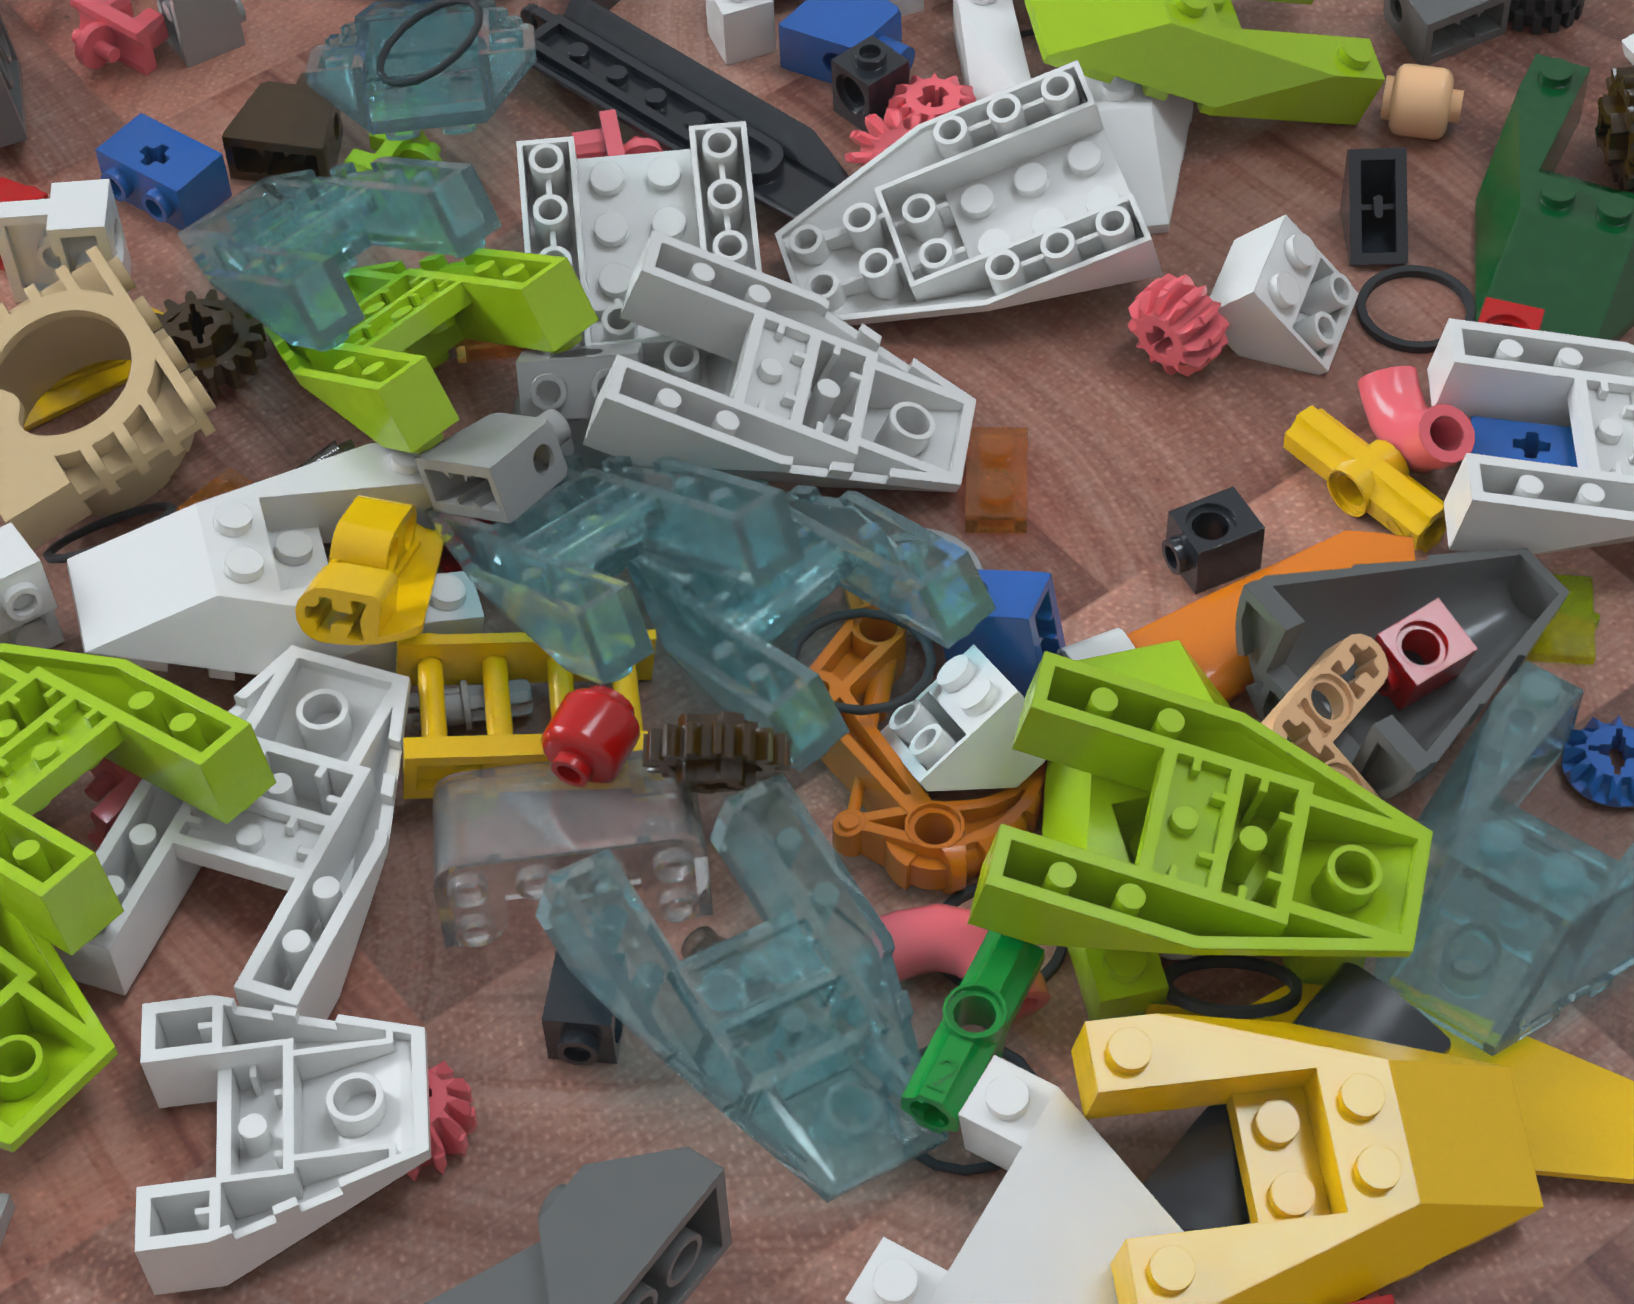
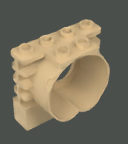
[0,245,216,550]

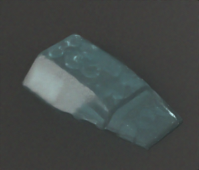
[306,0,537,141]

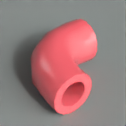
[1357,366,1475,473]
[876,903,1051,1020]

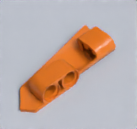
[1127,530,1415,703]

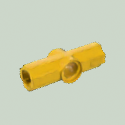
[1283,405,1447,553]

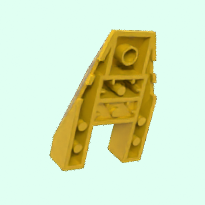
[1071,1013,1544,1304]

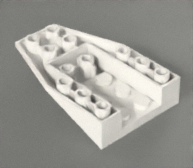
[775,60,1163,326]
[516,121,762,397]

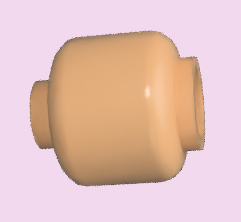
[1380,63,1464,140]

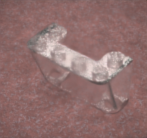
[432,750,713,948]

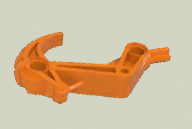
[798,563,1047,895]

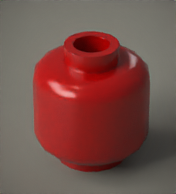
[541,685,641,787]

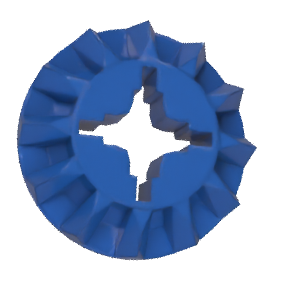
[1562,715,1634,807]

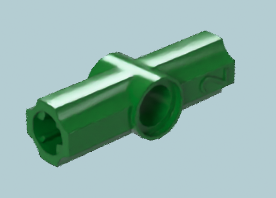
[900,930,1045,1134]

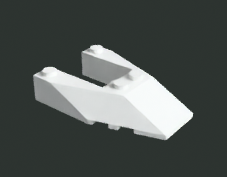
[953,0,1193,234]
[583,230,976,492]
[1427,318,1634,555]
[67,443,485,681]
[53,645,411,1020]

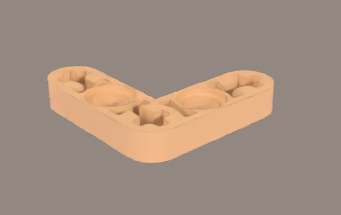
[1261,634,1388,799]

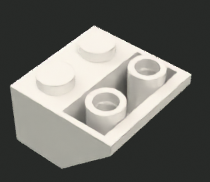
[1210,214,1359,375]
[880,644,1046,791]

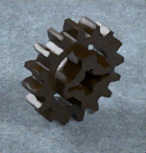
[1595,66,1634,190]
[153,289,267,398]
[642,711,791,794]

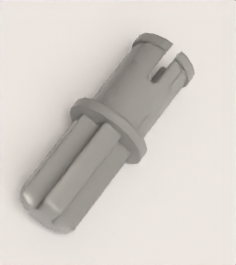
[406,678,533,734]

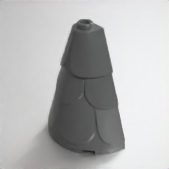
[1235,548,1570,800]

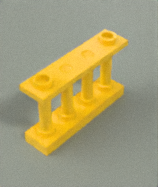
[396,629,667,799]

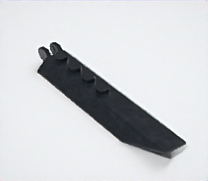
[496,0,850,221]

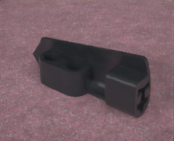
[1143,962,1451,1232]

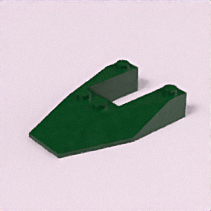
[1474,53,1634,341]

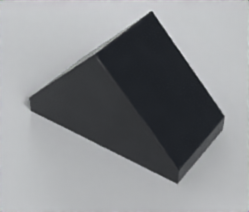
[1340,147,1408,266]

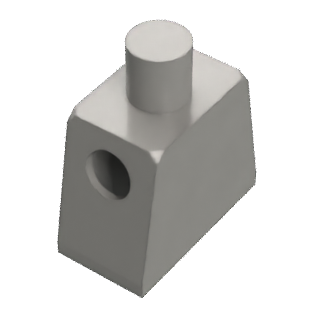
[414,409,571,524]

